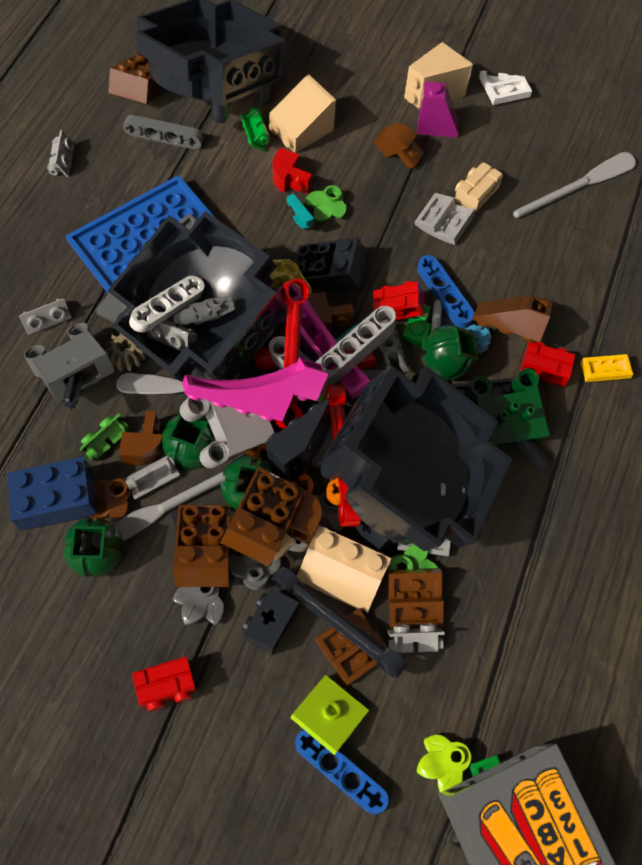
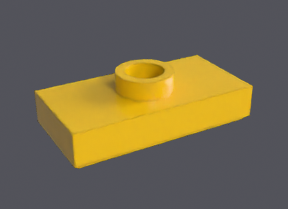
[580,354,634,382]

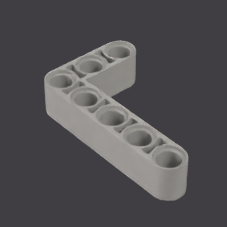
[269,306,396,397]

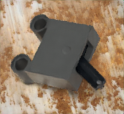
[24,322,115,409]

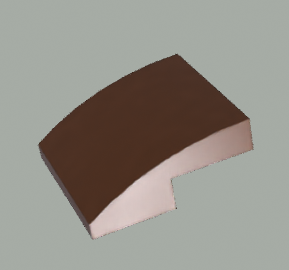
[388,569,444,628]
[314,608,387,685]

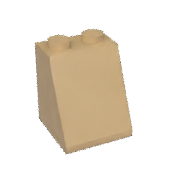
[404,42,473,109]
[269,75,336,153]

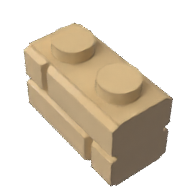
[455,162,503,213]

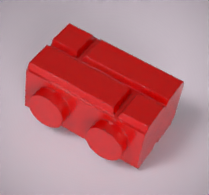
[373,281,425,322]
[519,342,575,387]
[132,656,197,712]

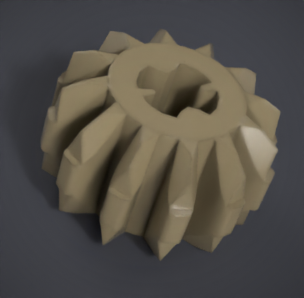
[105,333,146,372]

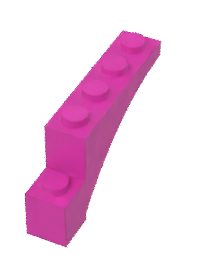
[275,283,370,400]
[182,357,328,421]

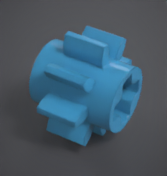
[465,324,491,354]

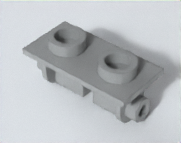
[47,130,74,177]
[19,298,72,335]
[147,320,197,351]
[124,456,180,500]
[387,623,444,653]

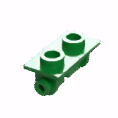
[240,108,270,152]

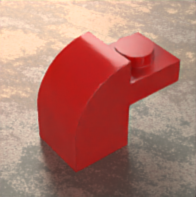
[272,147,312,194]

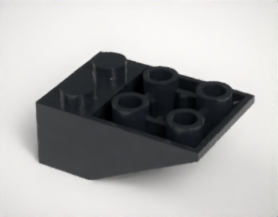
[294,237,368,293]
[265,399,330,483]

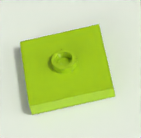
[291,675,369,755]

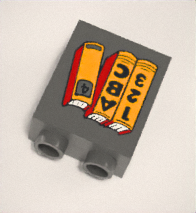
[438,744,615,865]

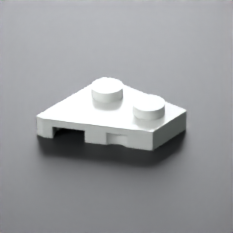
[479,71,532,105]

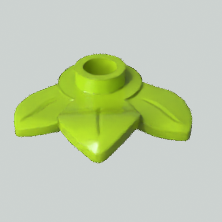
[417,735,472,792]

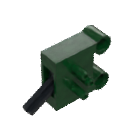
[466,368,550,471]

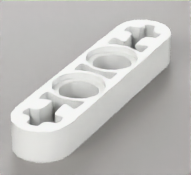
[129,276,204,332]

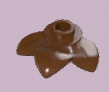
[89,478,132,522]

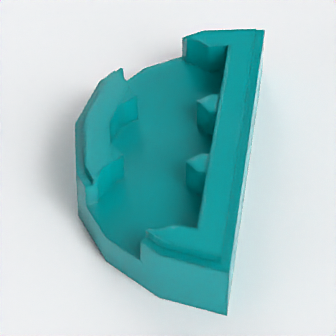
[286,194,314,229]

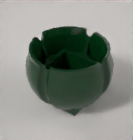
[422,325,479,380]
[162,414,216,470]
[220,455,278,510]
[63,517,124,578]

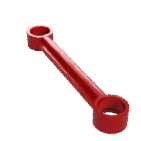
[274,278,310,429]
[325,385,361,527]

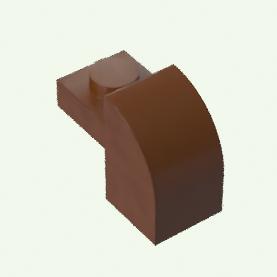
[373,123,424,169]
[307,292,354,335]
[119,411,164,466]
[288,491,322,545]

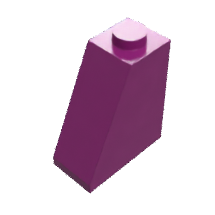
[417,81,459,138]

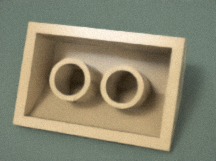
[297,526,391,613]

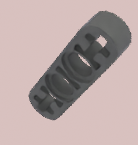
[123,115,204,149]

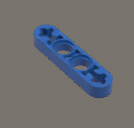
[417,255,475,329]
[295,730,388,815]

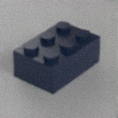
[7,456,98,531]

